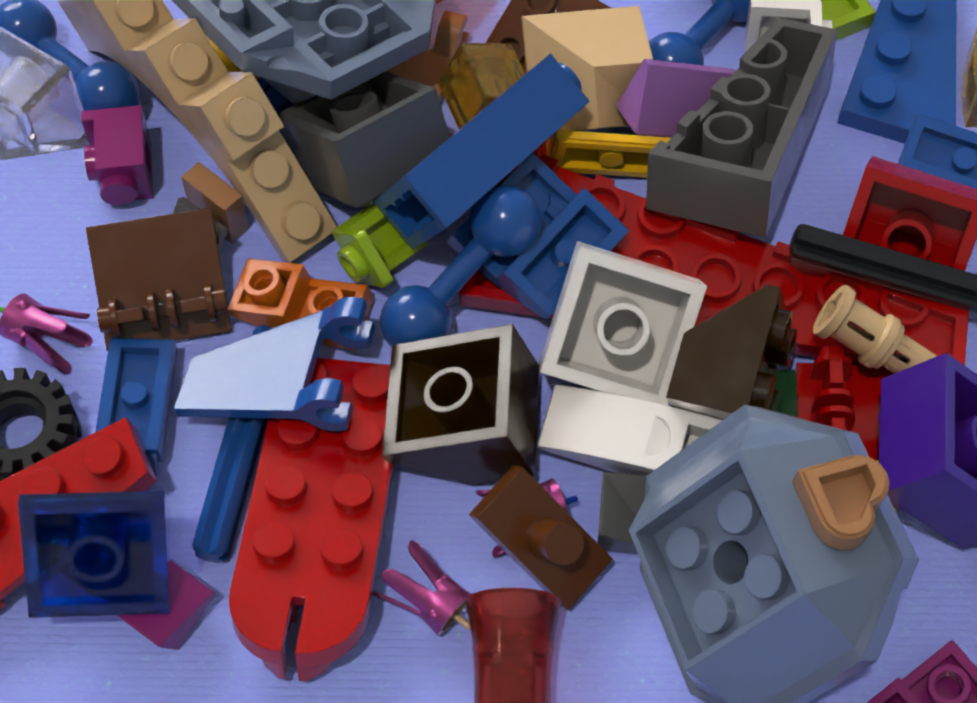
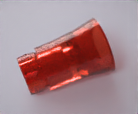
[465,588,562,703]

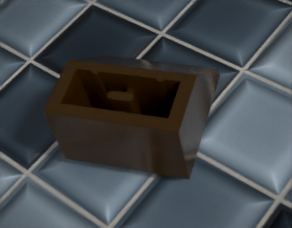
[666,284,797,420]

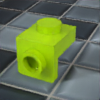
[331,204,428,288]

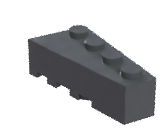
[646,17,837,238]

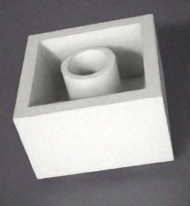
[538,241,707,406]

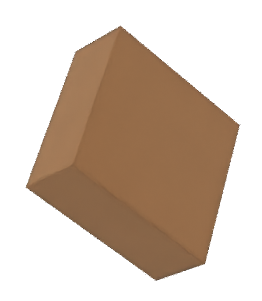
[181,162,249,244]

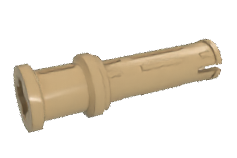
[813,285,937,374]

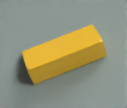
[546,130,671,178]

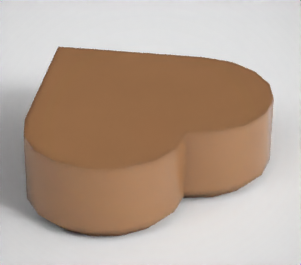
[792,455,890,550]

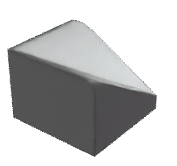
[597,472,647,554]

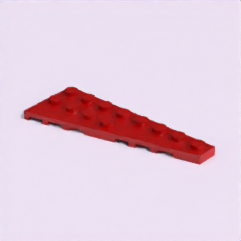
[459,154,969,365]

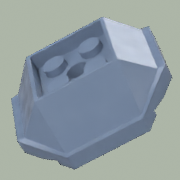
[172,0,436,105]
[629,404,919,703]

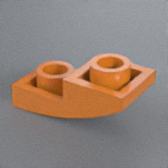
[228,258,374,350]

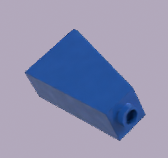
[373,53,590,249]

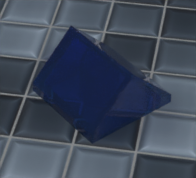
[18,491,170,618]

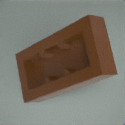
[469,465,613,609]

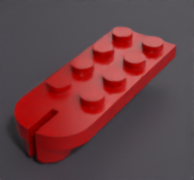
[229,358,395,681]

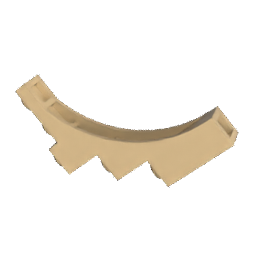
[57,0,337,263]

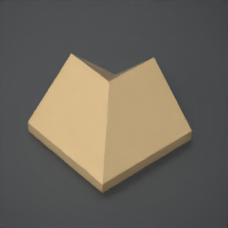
[521,6,653,131]

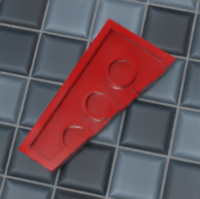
[0,417,157,609]

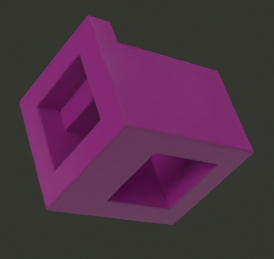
[81,105,154,205]

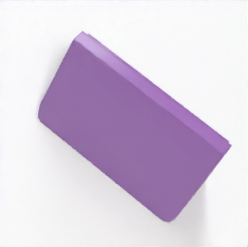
[616,59,735,138]

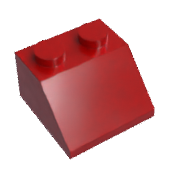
[843,156,977,290]

